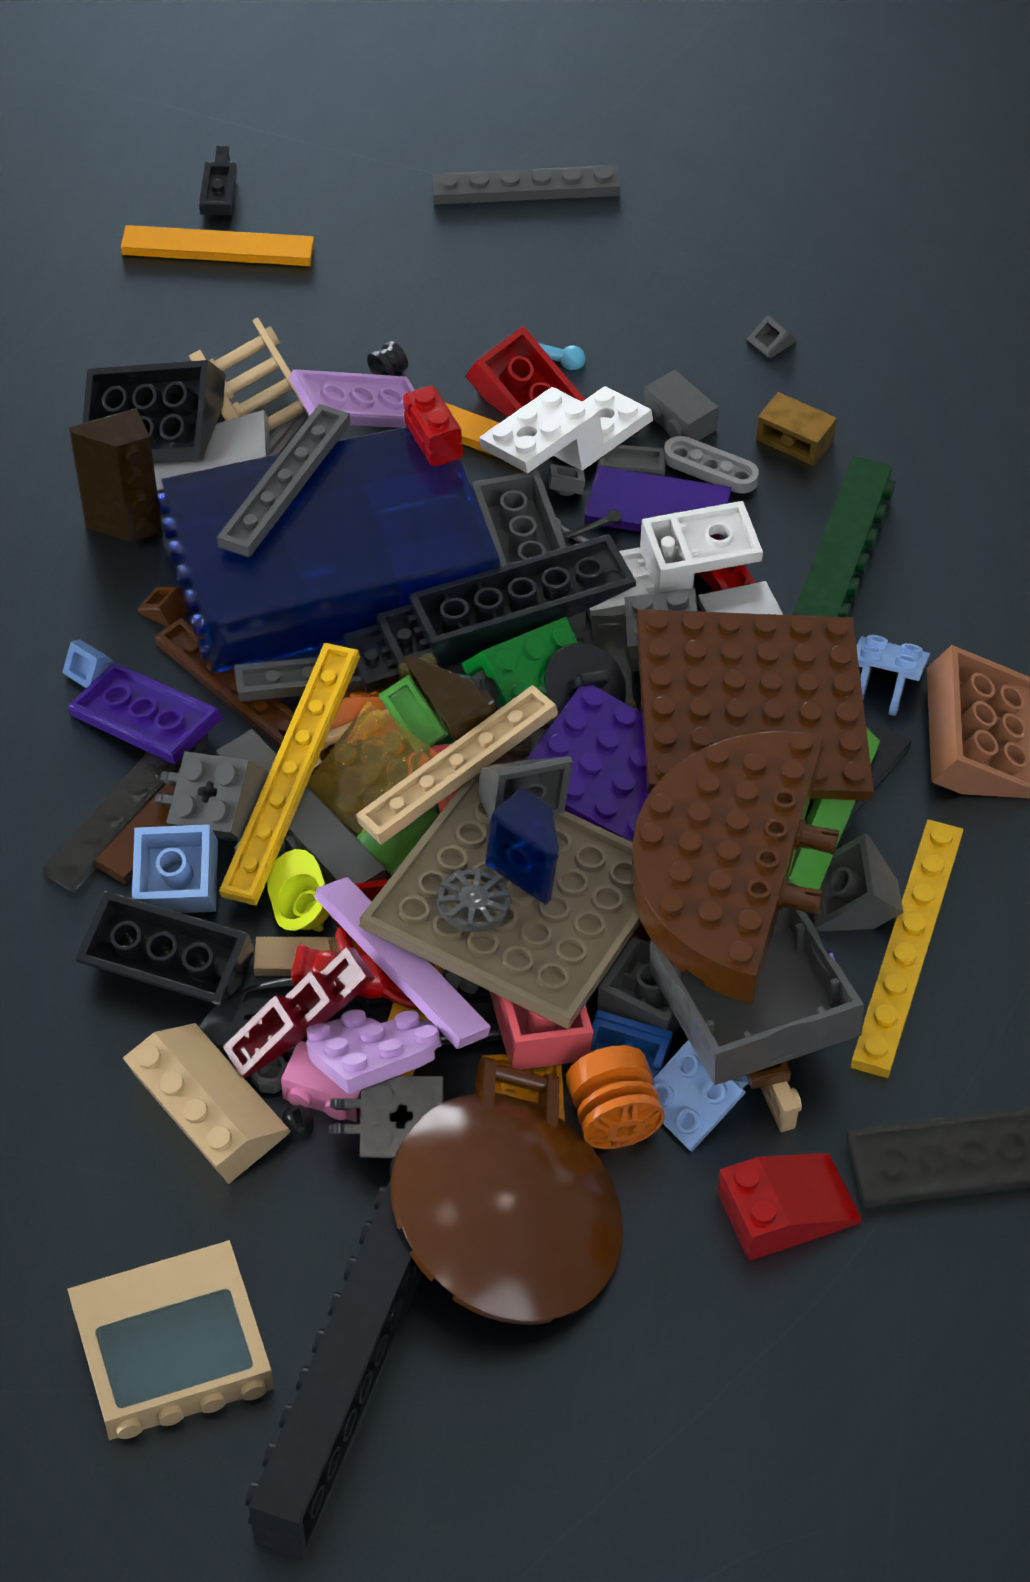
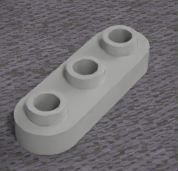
[664,436,759,494]

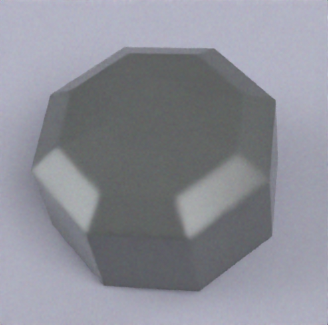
[250,1055,288,1094]

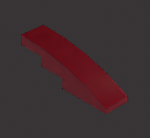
[223,947,375,1078]

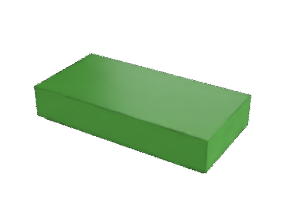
[378,675,450,757]

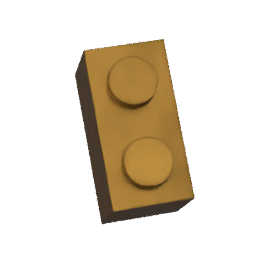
[756,392,837,466]

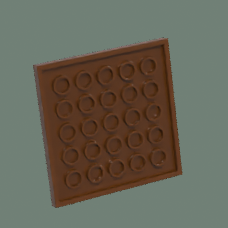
[636,609,874,801]

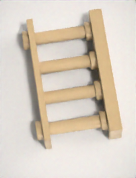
[189,317,309,432]

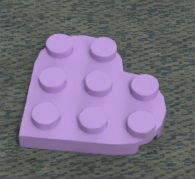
[306,1010,442,1094]

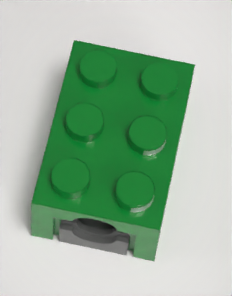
[462,617,578,714]

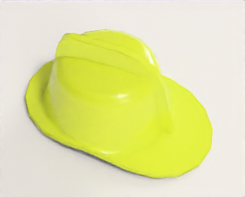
[267,849,330,932]

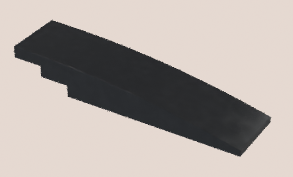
[343,534,636,693]

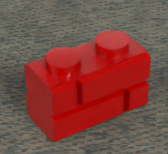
[403,385,463,467]

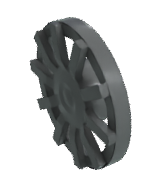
[437,868,511,932]

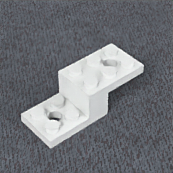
[479,386,653,473]
[587,501,763,620]

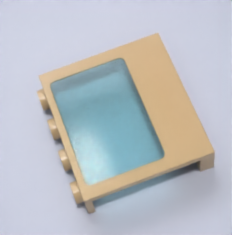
[67,1240,274,1440]

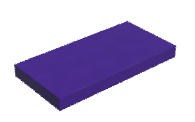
[584,466,731,538]
[67,662,223,764]

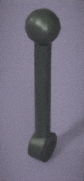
[561,510,621,543]

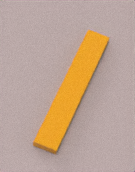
[121,225,314,266]

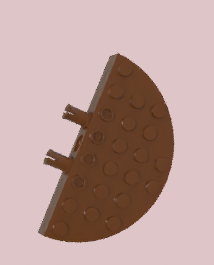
[631,731,839,1004]

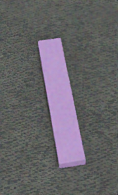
[314,877,491,1049]

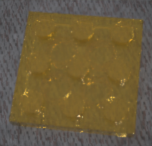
[307,701,439,834]

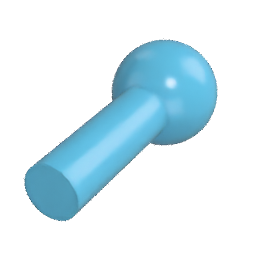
[539,343,586,370]

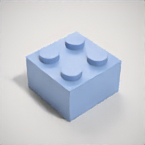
[132,824,218,913]

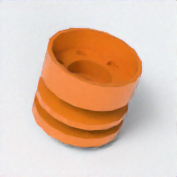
[566,1045,665,1149]

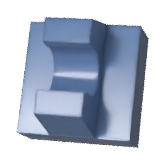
[62,639,112,688]

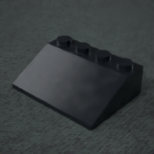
[82,360,226,463]

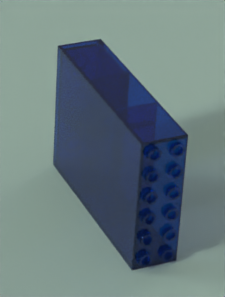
[157,426,500,673]

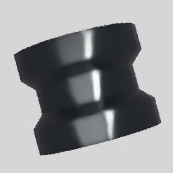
[367,341,408,376]

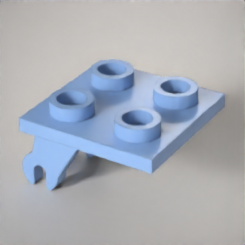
[856,635,930,716]
[653,1040,750,1152]

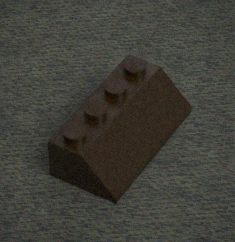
[69,408,163,542]

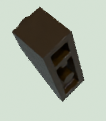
[403,655,497,742]

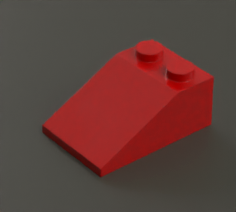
[465,326,585,417]
[717,1153,862,1261]

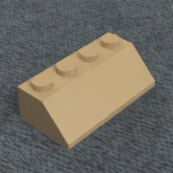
[123,1023,291,1184]

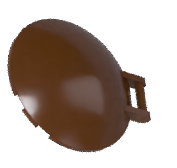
[391,1057,623,1325]

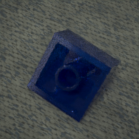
[485,788,559,905]

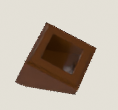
[137,587,192,627]

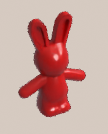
[291,927,434,1010]

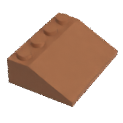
[927,645,1030,798]

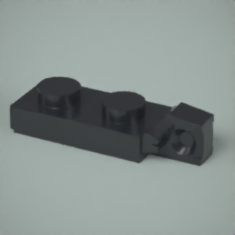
[199,146,237,215]

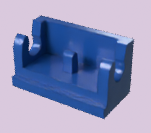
[590,1009,673,1080]

